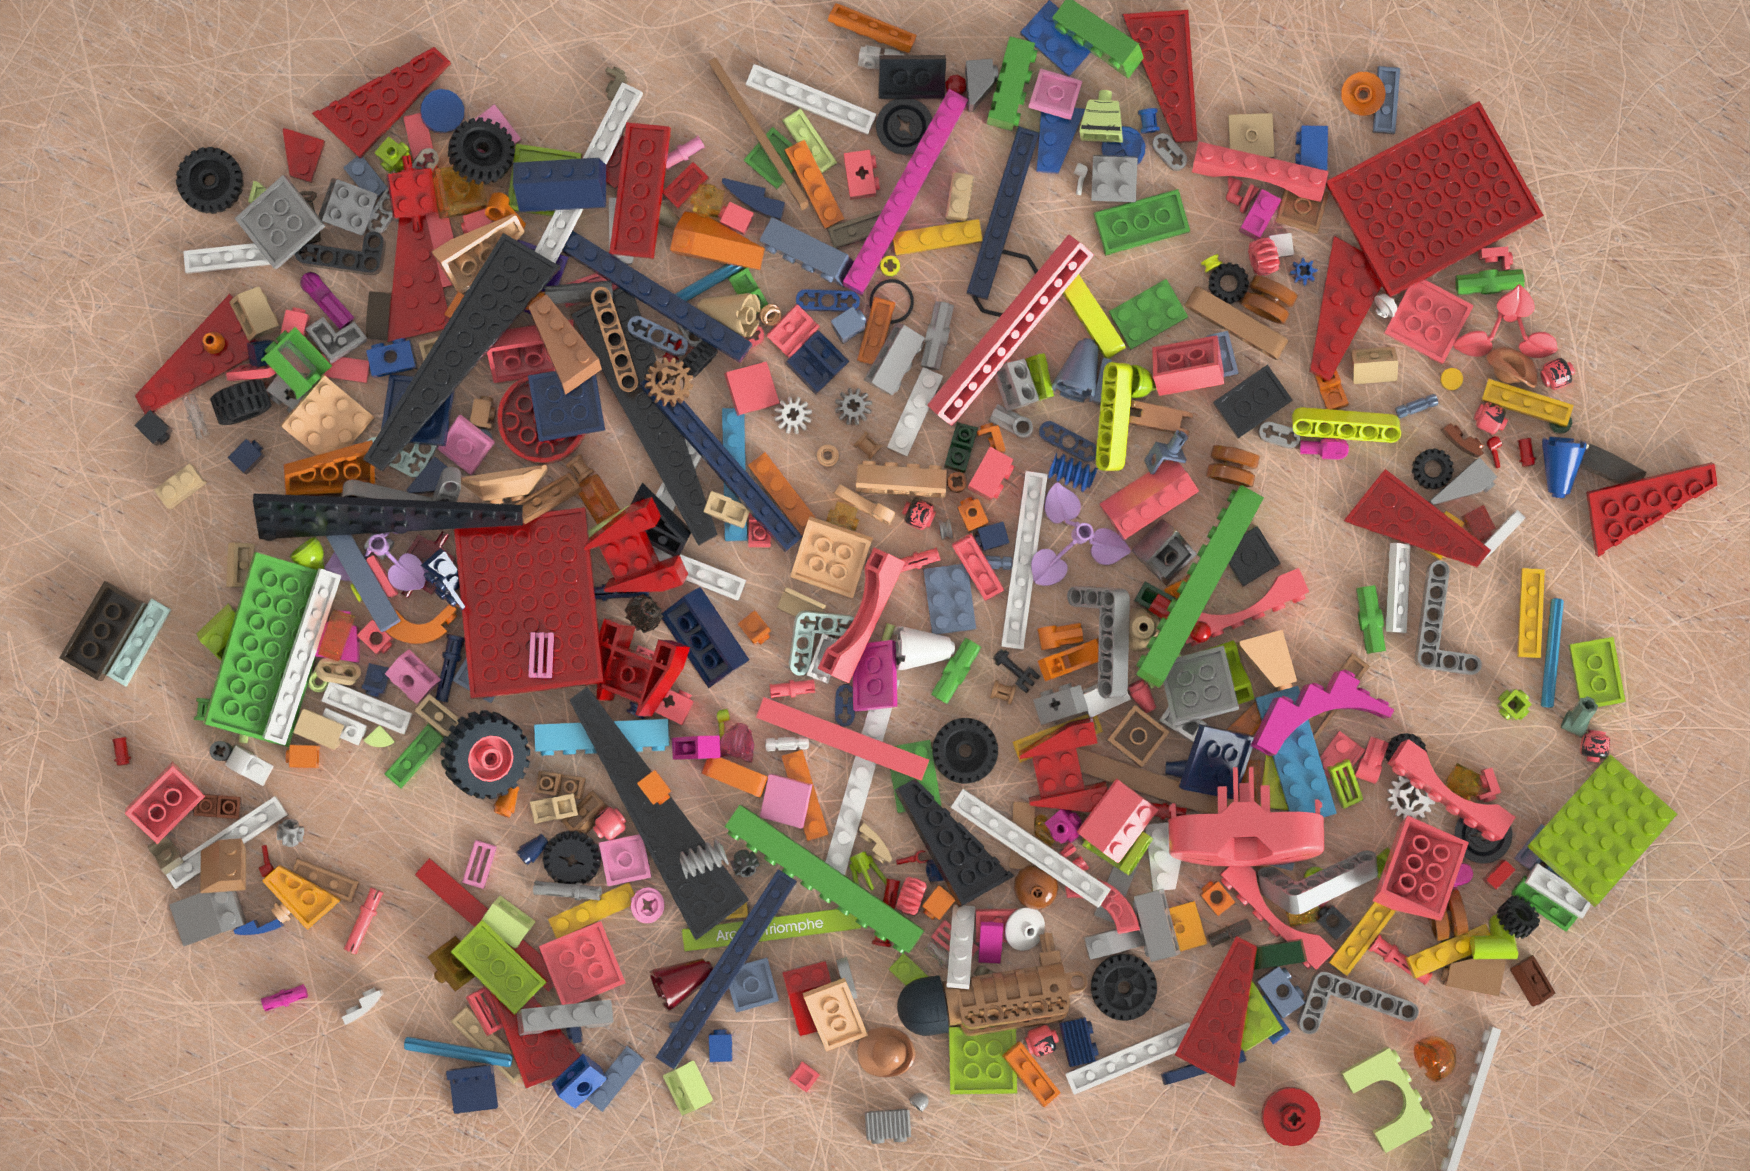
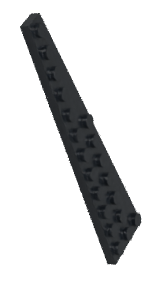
[363,233,561,472]
[571,288,718,546]
[253,493,524,541]
[569,687,749,941]

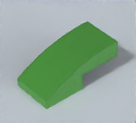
[727,268,768,315]

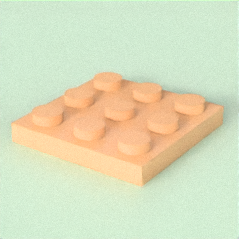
[280,374,374,455]
[790,516,873,598]

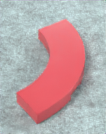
[1065,879,1140,934]

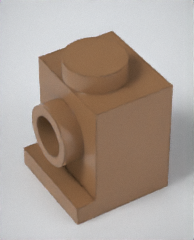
[470,396,496,430]

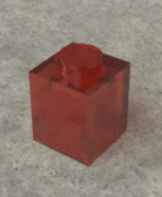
[1461,505,1496,541]

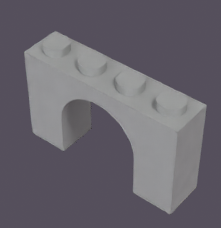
[517,1000,614,1036]

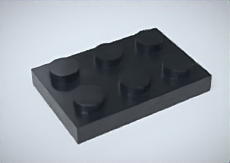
[878,55,946,99]
[1213,364,1293,439]

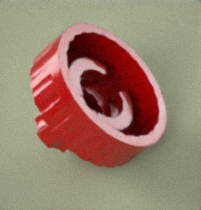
[1261,1087,1321,1146]

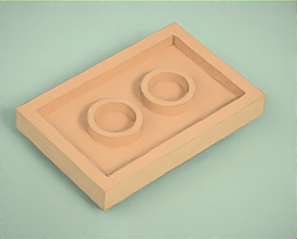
[803,978,868,1051]

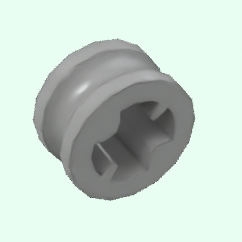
[939,519,953,540]

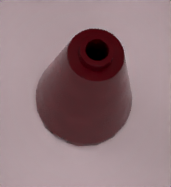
[649,958,713,1011]

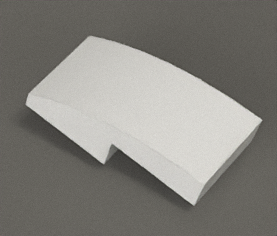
[342,987,383,1025]

